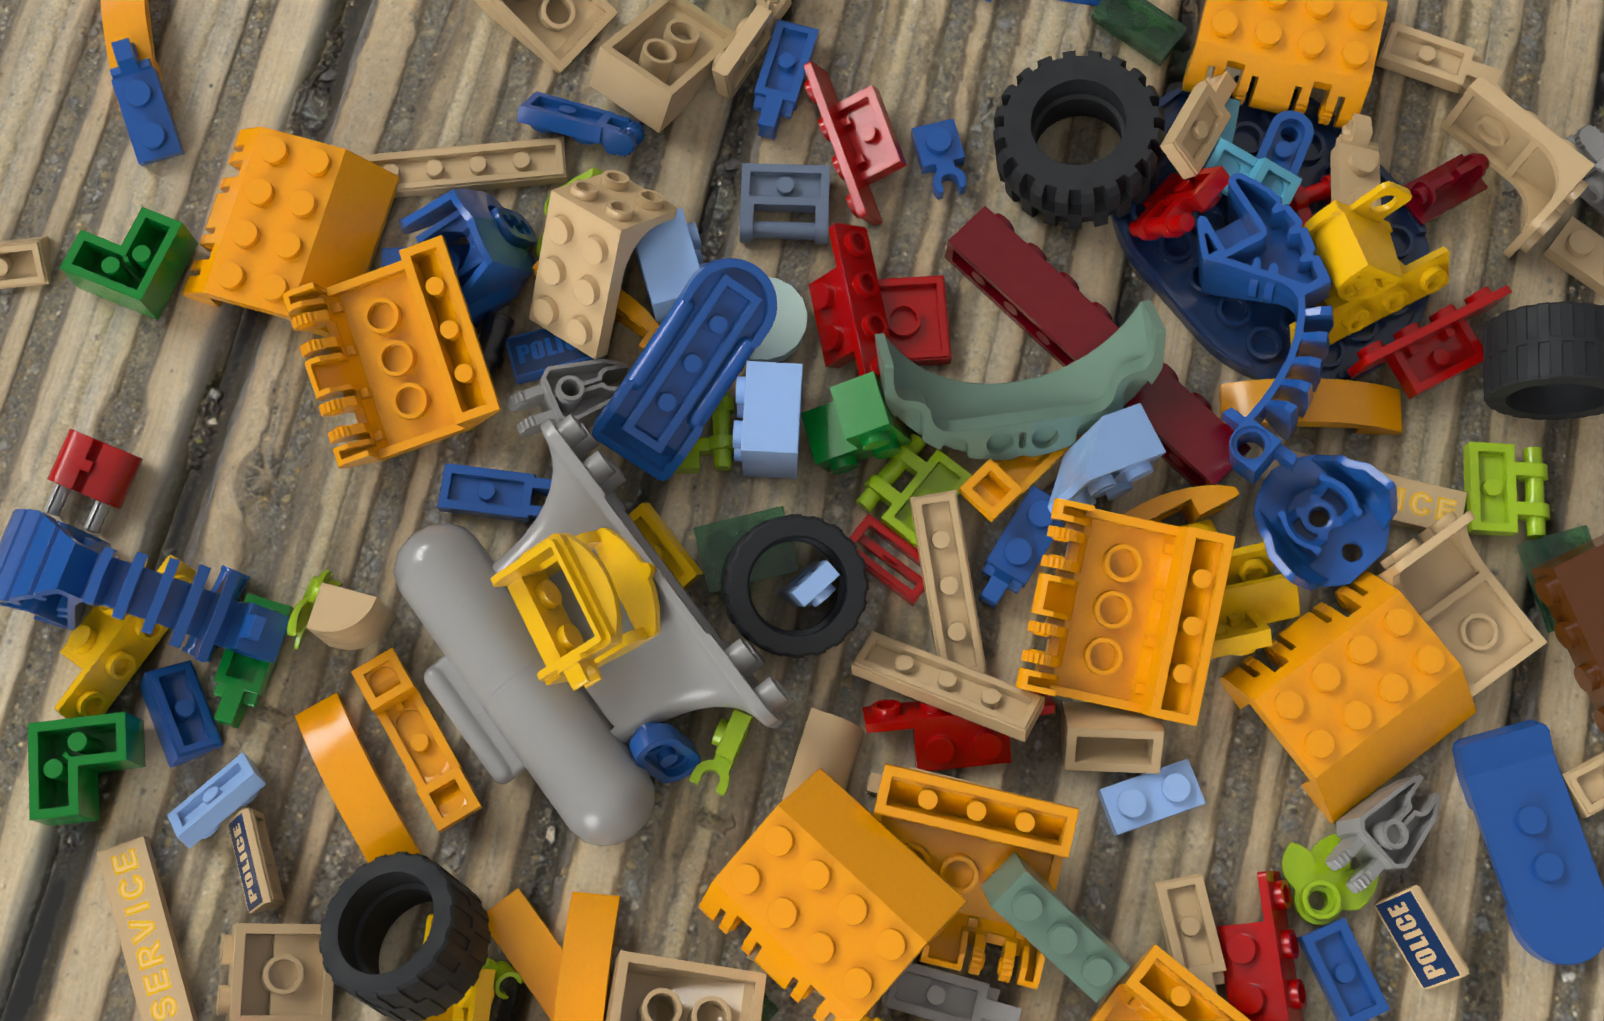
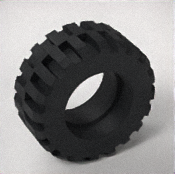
[993,50,1165,229]

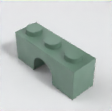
[981,852,1131,1003]

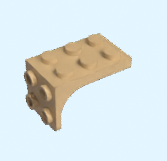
[1440,75,1595,259]
[529,170,677,360]
[1377,510,1548,697]

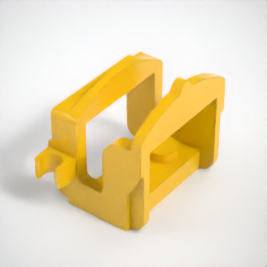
[490,527,661,691]

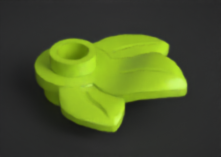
[287,569,343,650]
[1281,833,1379,925]

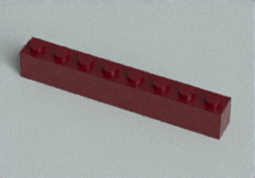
[945,206,1251,487]

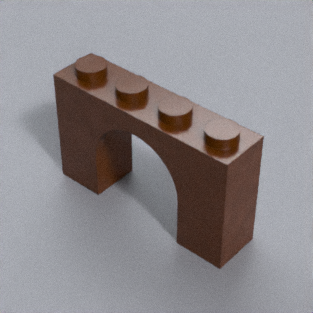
[1531,534,1604,733]

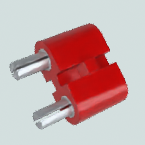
[44,429,143,534]

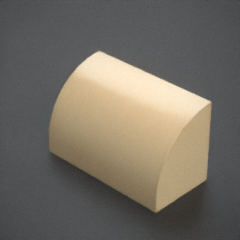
[306,582,396,650]
[1061,701,1165,774]
[782,707,864,801]

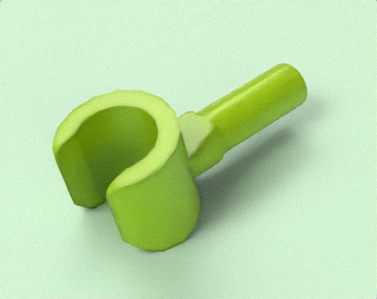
[482,958,522,999]

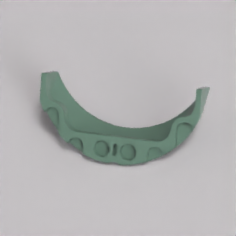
[874,300,1166,460]

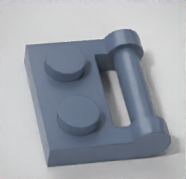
[740,163,830,245]

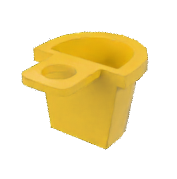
[1304,181,1412,301]

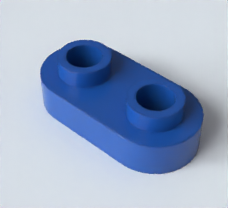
[1256,110,1314,176]
[629,721,701,783]

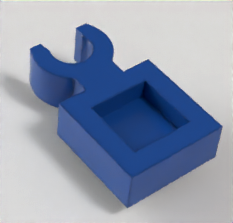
[911,118,966,200]

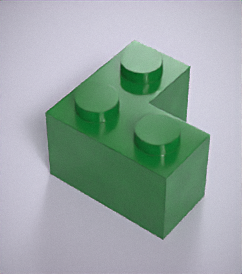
[59,207,198,320]
[801,371,912,474]
[28,712,146,826]

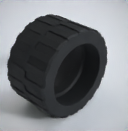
[1483,301,1604,420]
[721,514,869,658]
[319,852,491,1021]

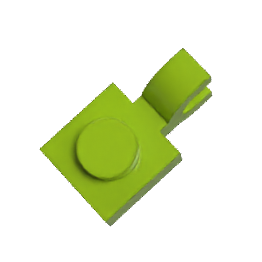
[689,709,753,797]

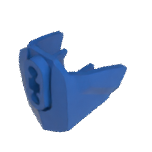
[399,189,537,328]
[1253,454,1398,591]

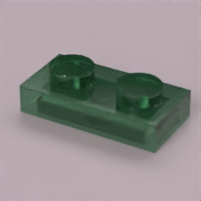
[1091,0,1188,67]

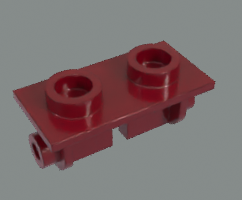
[1403,153,1490,226]

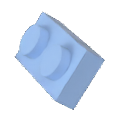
[780,560,840,607]
[167,752,266,849]
[1097,758,1206,836]

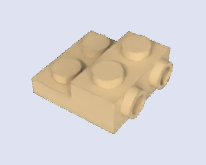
[216,923,334,1021]

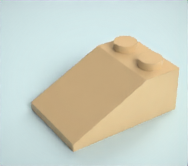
[473,0,618,74]
[589,0,735,133]
[605,950,767,1021]

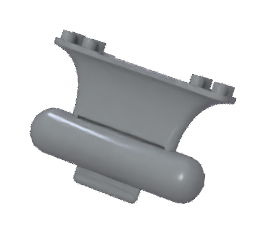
[393,413,795,847]

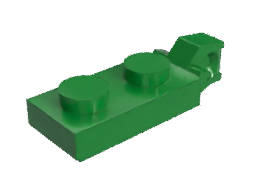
[213,594,294,729]

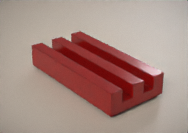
[849,513,925,606]

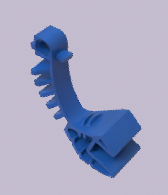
[1197,173,1334,485]
[0,509,290,663]

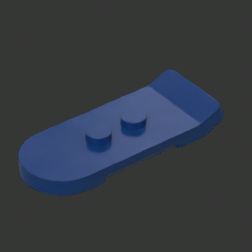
[592,258,777,481]
[1452,719,1604,965]

